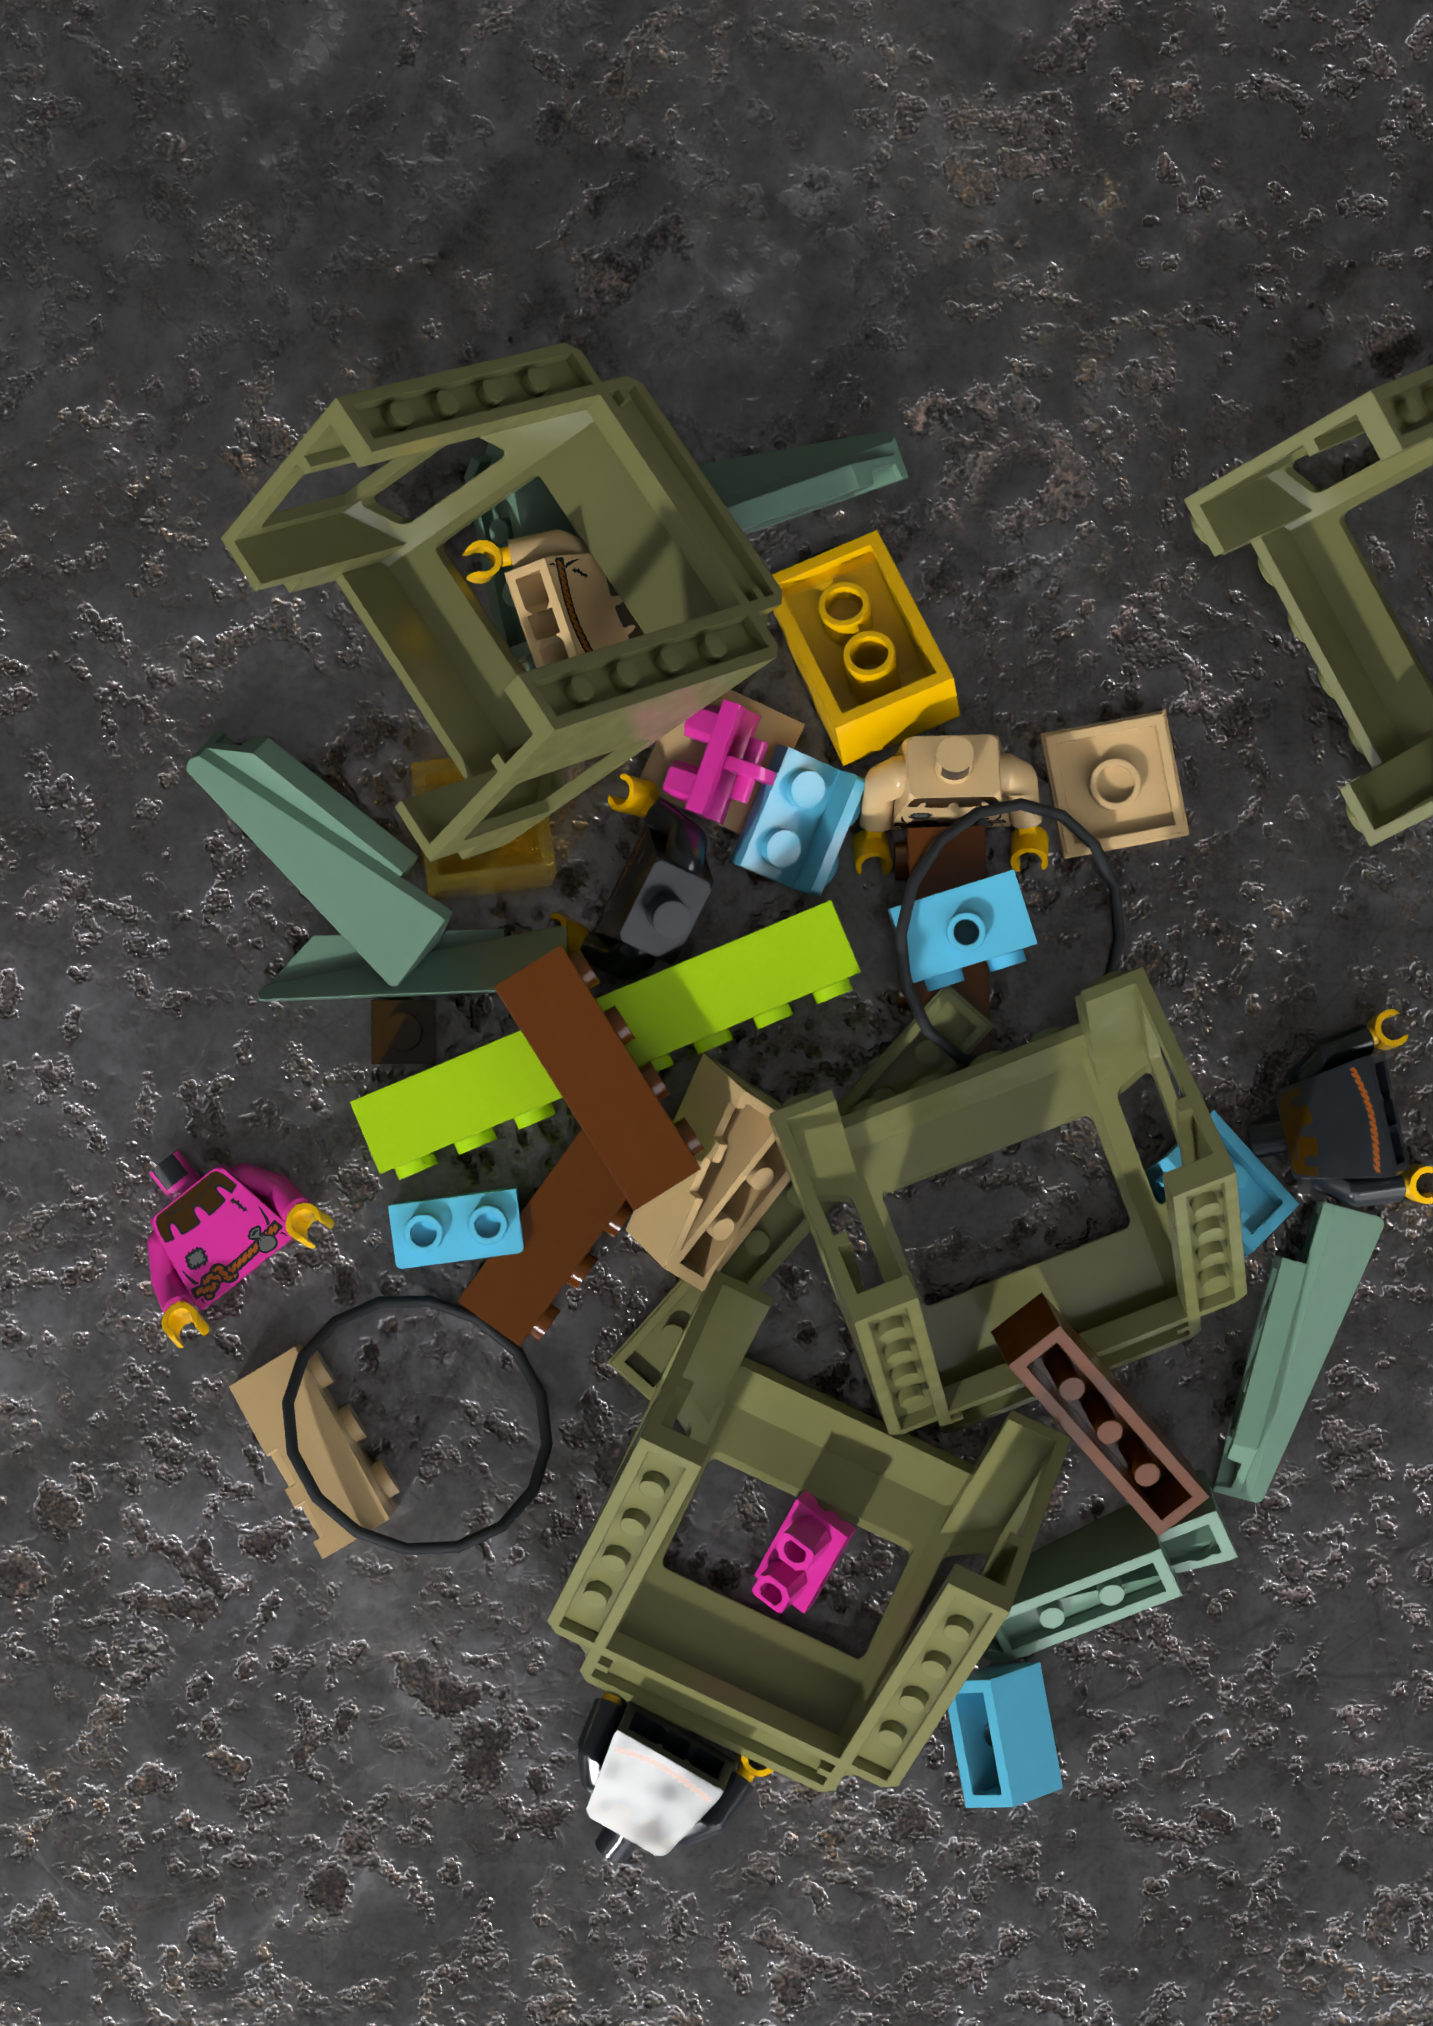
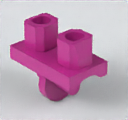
[663,699,777,825]
[752,1490,857,1613]

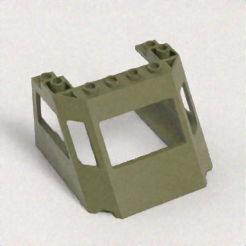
[221,342,783,862]
[1184,364,1433,847]
[768,967,1247,1435]
[547,1270,1071,1792]

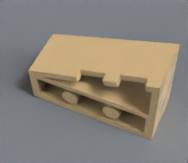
[626,1053,791,1292]
[229,1342,401,1559]

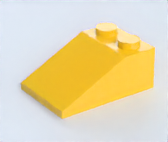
[772,530,960,766]

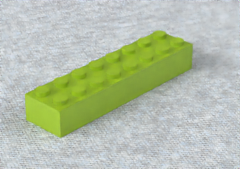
[350,900,861,1180]

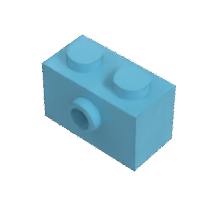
[887,869,1038,992]
[948,1662,1063,1808]

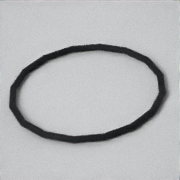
[895,798,1125,1067]
[282,1295,553,1555]

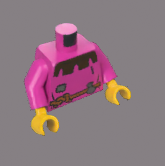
[147,1150,334,1348]

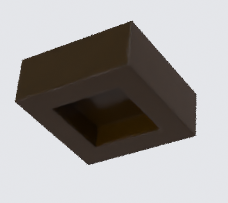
[371,1000,437,1064]

